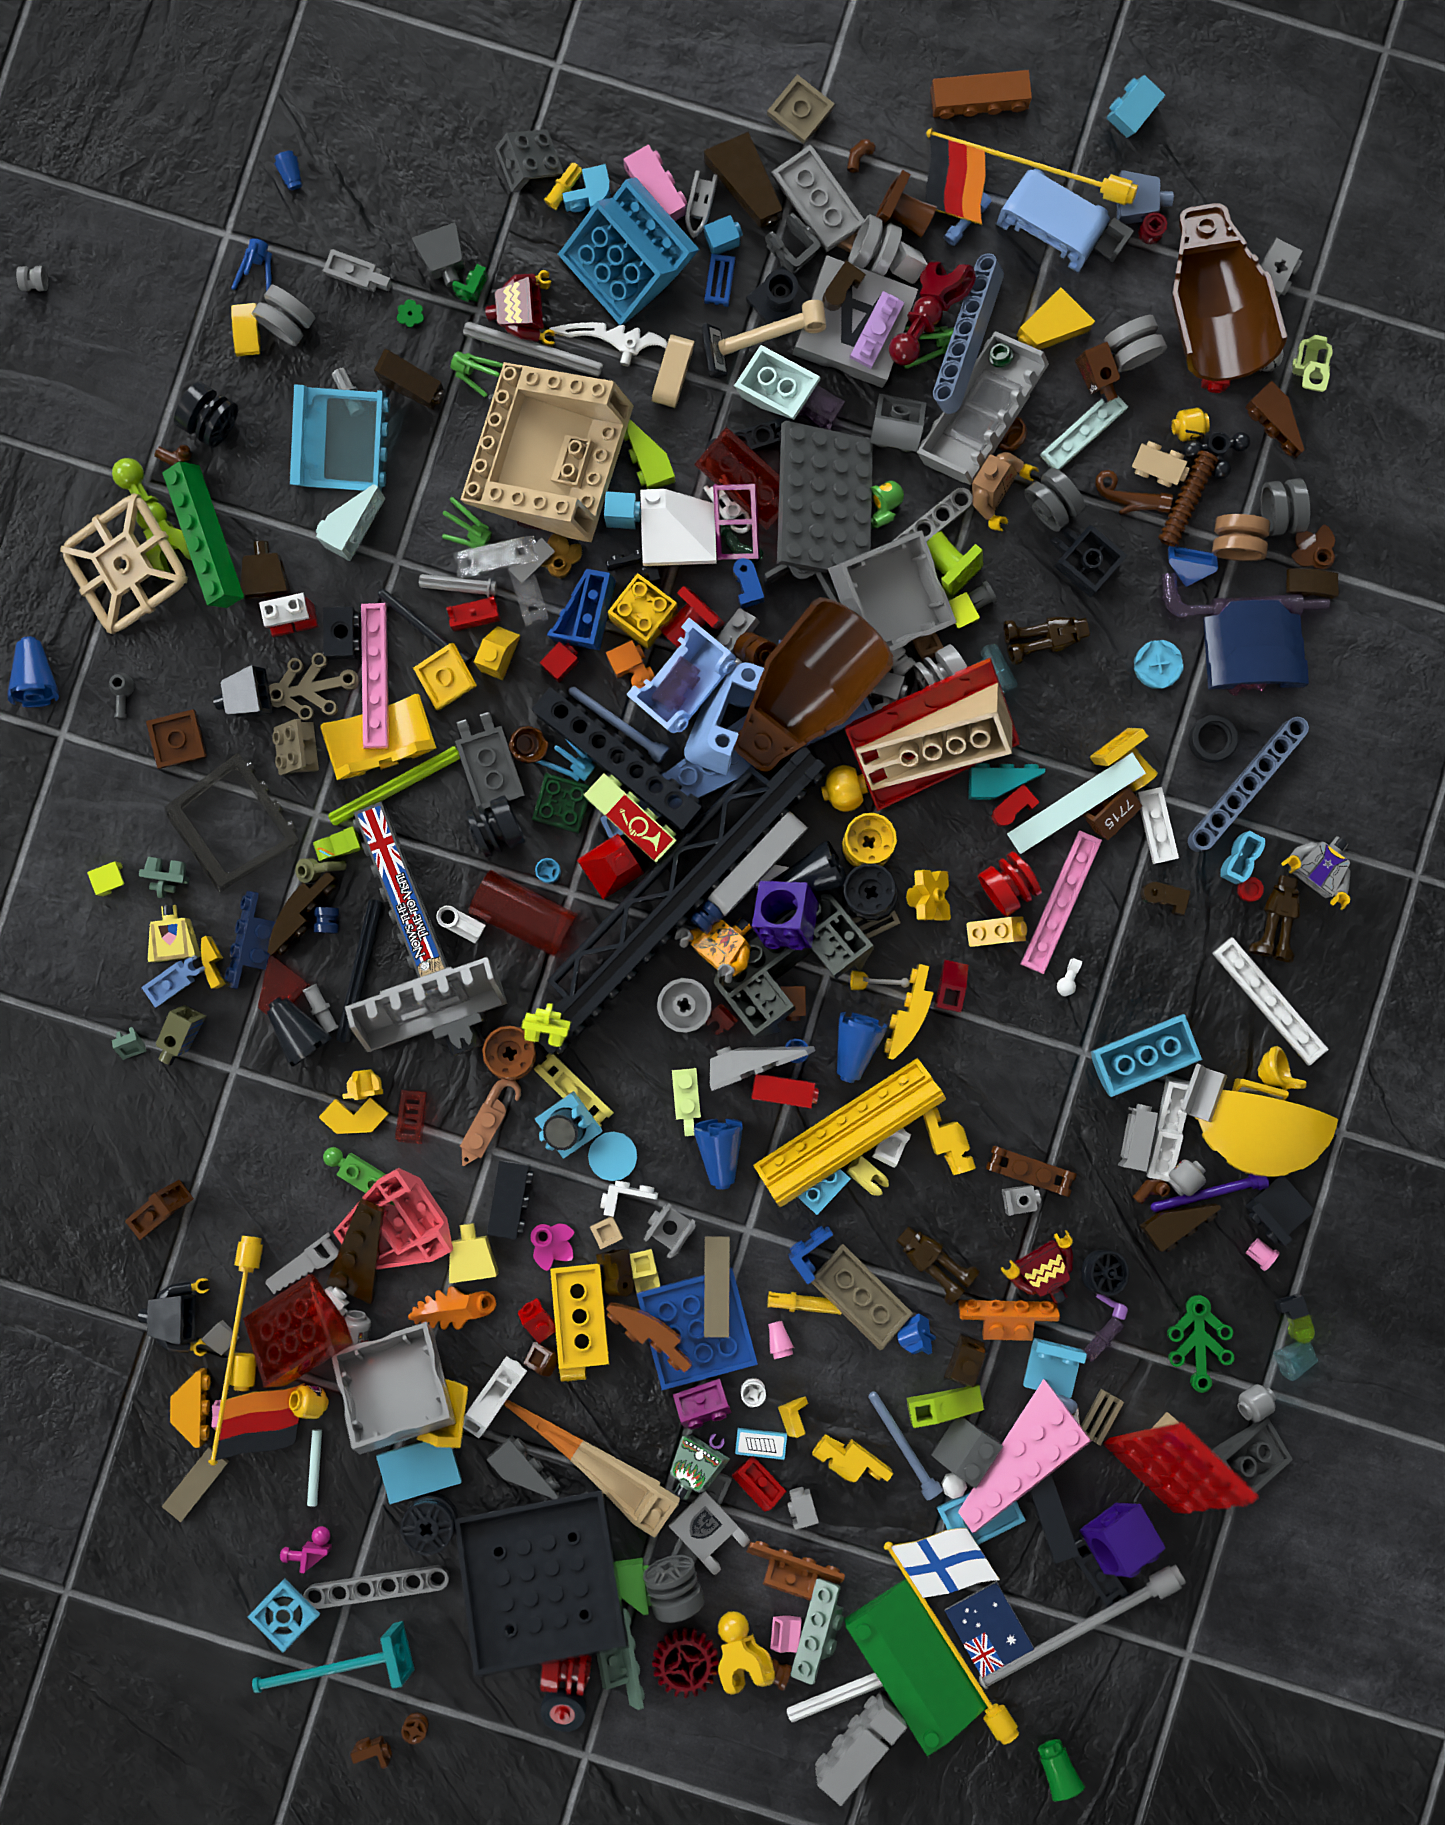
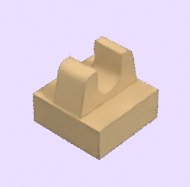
[590,1216,623,1249]

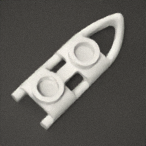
[704,475,751,534]

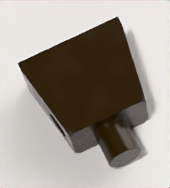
[240,541,291,600]
[944,1333,986,1387]

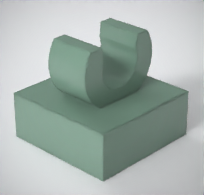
[112,1027,146,1060]

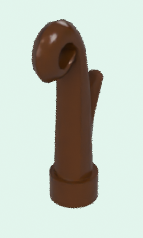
[1095,470,1173,514]

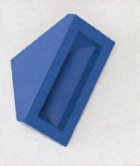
[1168,546,1218,587]

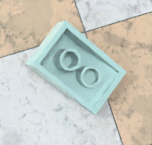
[734,345,821,420]
[316,484,385,561]

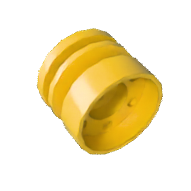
[842,813,897,868]

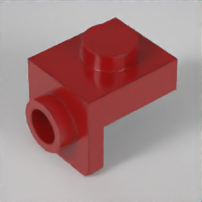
[518,1298,556,1344]

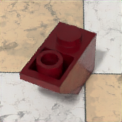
[934,960,968,1013]

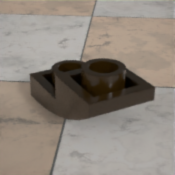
[1286,568,1338,599]

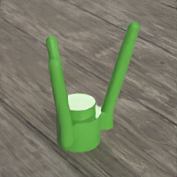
[904,326,954,369]
[450,351,503,397]
[442,497,492,550]

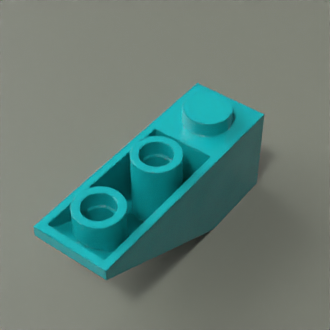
[969,764,1045,800]

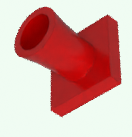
[659,586,725,648]

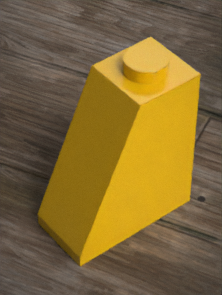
[1017,288,1095,350]
[474,626,521,680]

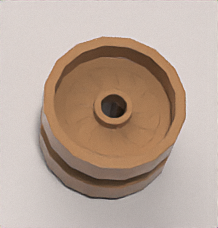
[1212,514,1270,561]

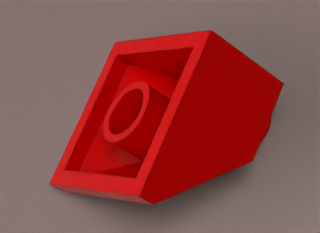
[578,834,644,900]

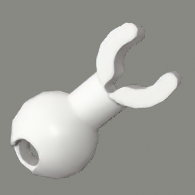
[1057,958,1082,996]

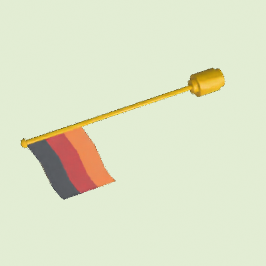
[926,128,1138,225]
[208,1236,305,1466]

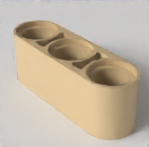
[652,334,695,408]

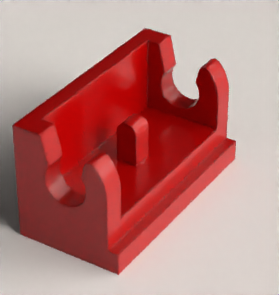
[446,596,501,632]

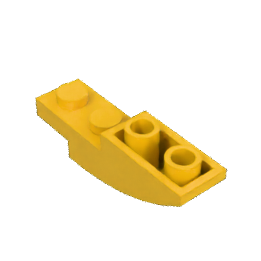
[884,964,933,1059]

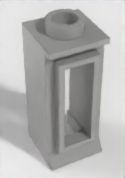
[1118,1104,1158,1172]

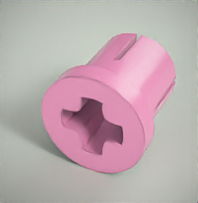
[1246,1238,1280,1271]

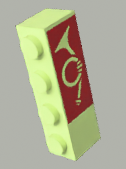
[584,774,677,864]

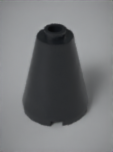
[779,841,847,893]
[267,997,332,1068]

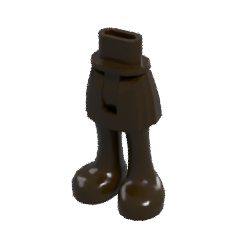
[1003,617,1090,665]
[1248,875,1300,963]
[896,1226,980,1306]

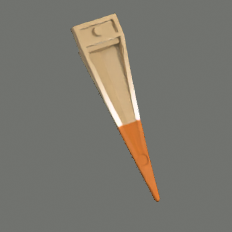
[504,1400,680,1538]

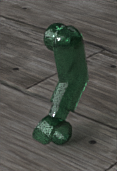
[720,519,763,563]

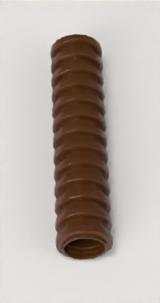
[1158,451,1218,547]

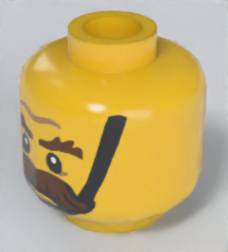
[1172,408,1210,442]

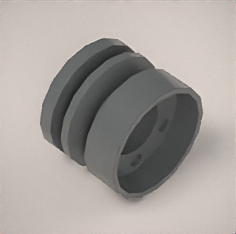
[643,1555,705,1622]

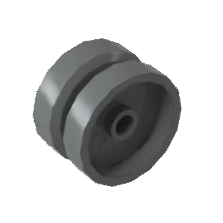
[1024,468,1086,532]
[1260,478,1310,536]

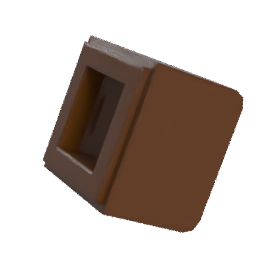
[523,1341,558,1377]

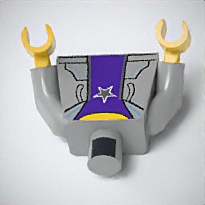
[1281,836,1350,910]

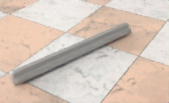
[463,322,603,377]

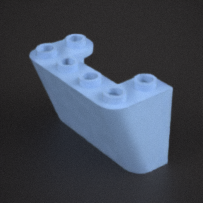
[684,662,764,775]

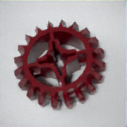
[652,1627,719,1698]

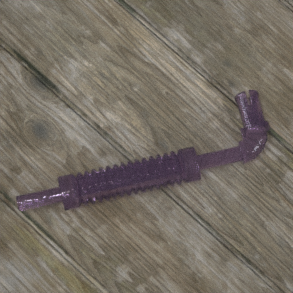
[1161,573,1330,618]

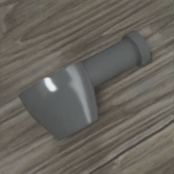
[109,673,135,719]

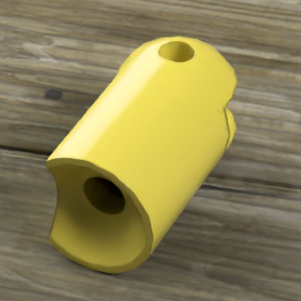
[846,1155,889,1196]

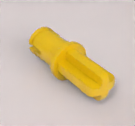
[544,163,582,210]

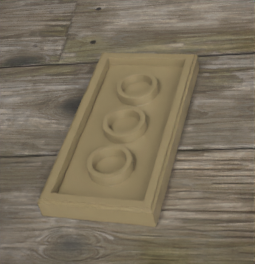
[811,1244,913,1350]

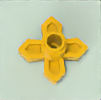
[906,870,951,921]

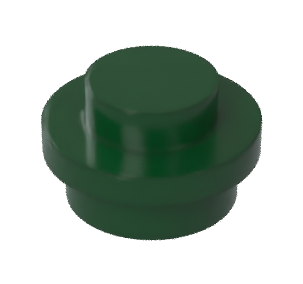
[989,343,1014,367]

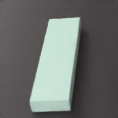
[1040,395,1128,470]

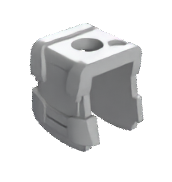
[644,1204,696,1258]

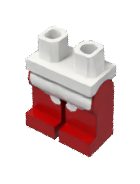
[259,593,319,637]

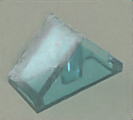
[1273,1338,1318,1381]

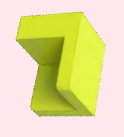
[949,592,980,629]
[87,861,124,896]

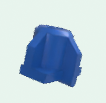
[897,1314,936,1354]

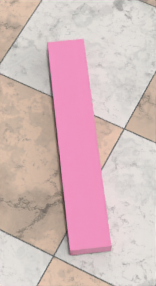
[361,603,389,749]
[1021,831,1102,974]

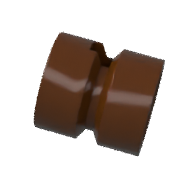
[734,632,776,668]

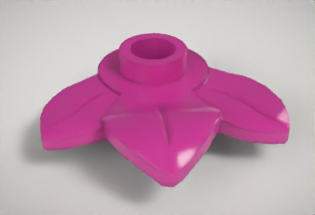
[531,1223,574,1271]

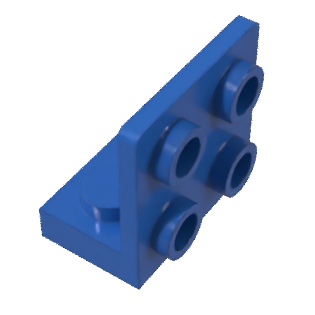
[788,1226,833,1284]

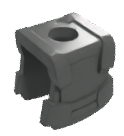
[766,213,821,274]

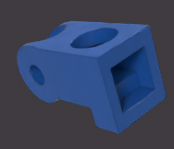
[733,558,764,609]

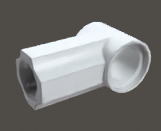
[436,906,486,944]

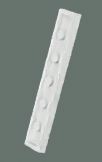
[1212,937,1329,1065]

